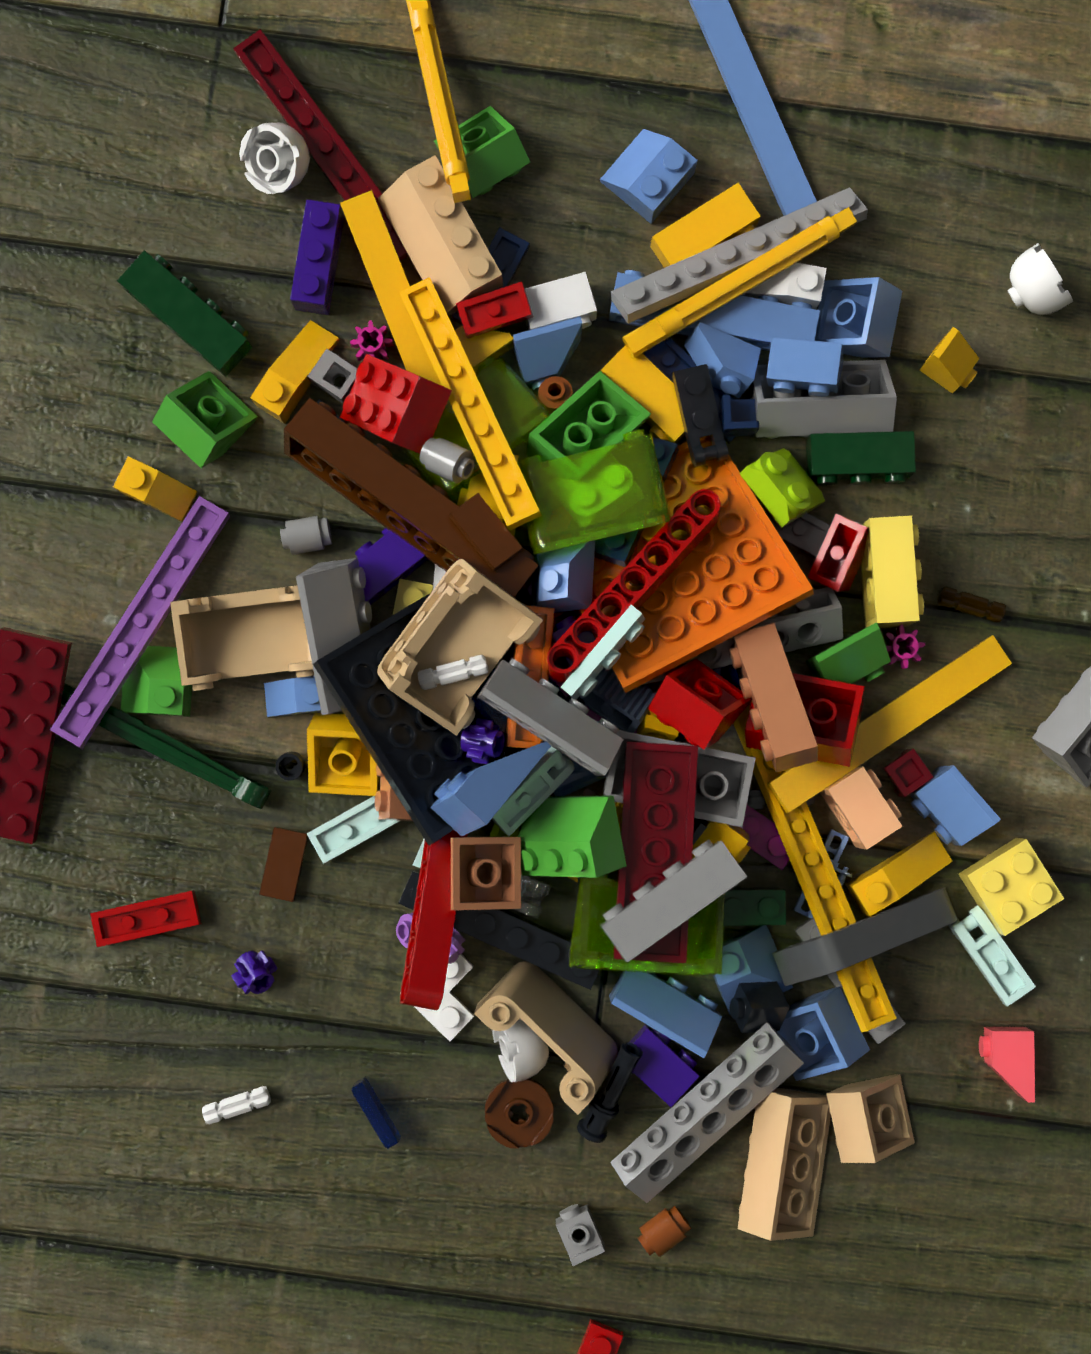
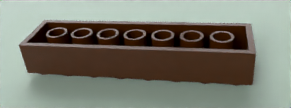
[284,398,538,600]

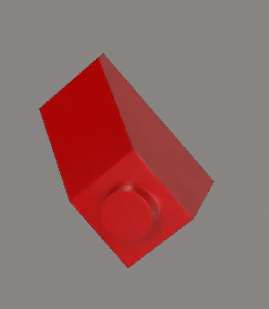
[808,513,869,592]

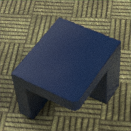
[719,395,759,437]

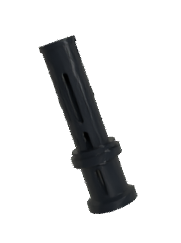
[577,1042,643,1143]

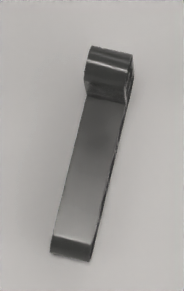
[772,887,958,986]

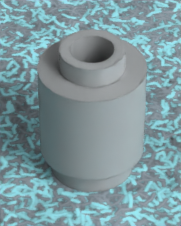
[420,438,474,483]
[280,516,332,555]

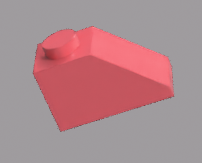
[979,1027,1035,1102]

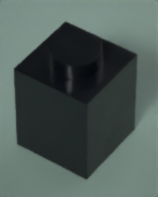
[729,981,790,1033]

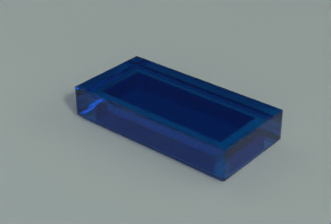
[351,1076,401,1149]

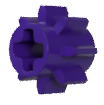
[461,718,505,764]
[231,950,278,994]

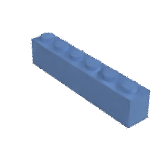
[609,270,820,351]

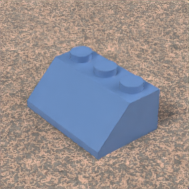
[609,960,722,1058]

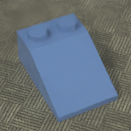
[430,741,551,836]

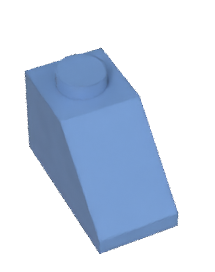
[684,321,761,398]
[264,676,321,717]

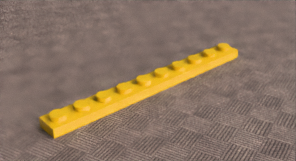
[733,700,897,1033]

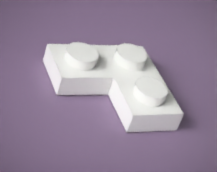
[414,954,474,1041]

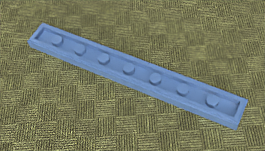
[689,0,817,216]

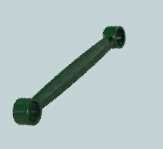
[61,683,272,809]

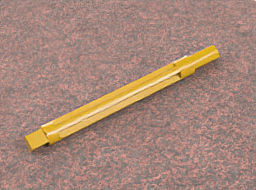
[406,0,471,203]
[622,207,857,358]

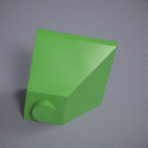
[121,646,192,717]

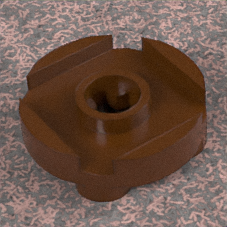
[485,1078,553,1148]

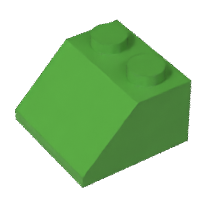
[434,106,530,198]
[152,371,258,469]
[805,622,891,684]

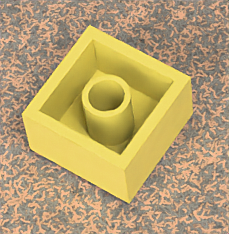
[959,838,1064,936]

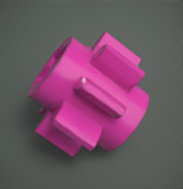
[350,320,394,361]
[884,625,925,669]

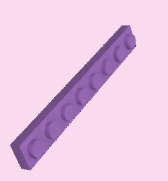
[50,496,230,749]

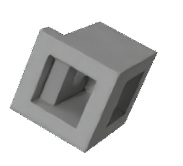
[307,349,357,403]
[556,1204,605,1266]

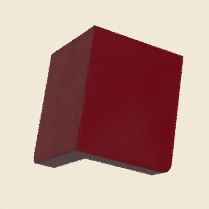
[883,748,933,797]

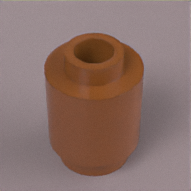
[538,376,573,417]
[638,1205,692,1257]

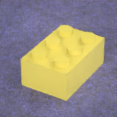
[861,516,924,628]

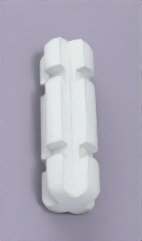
[418,655,488,690]
[202,1086,271,1125]

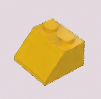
[307,713,380,796]

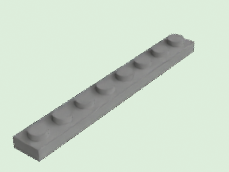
[611,187,868,324]

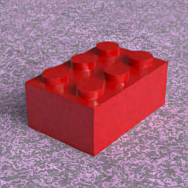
[340,354,452,454]
[745,673,865,767]

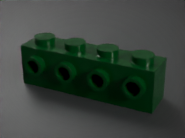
[117,250,252,377]

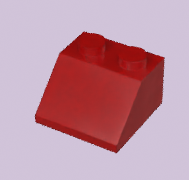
[648,659,751,750]

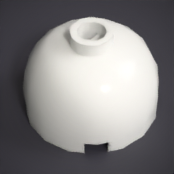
[239,123,310,194]
[1007,243,1073,315]
[492,1019,549,1082]

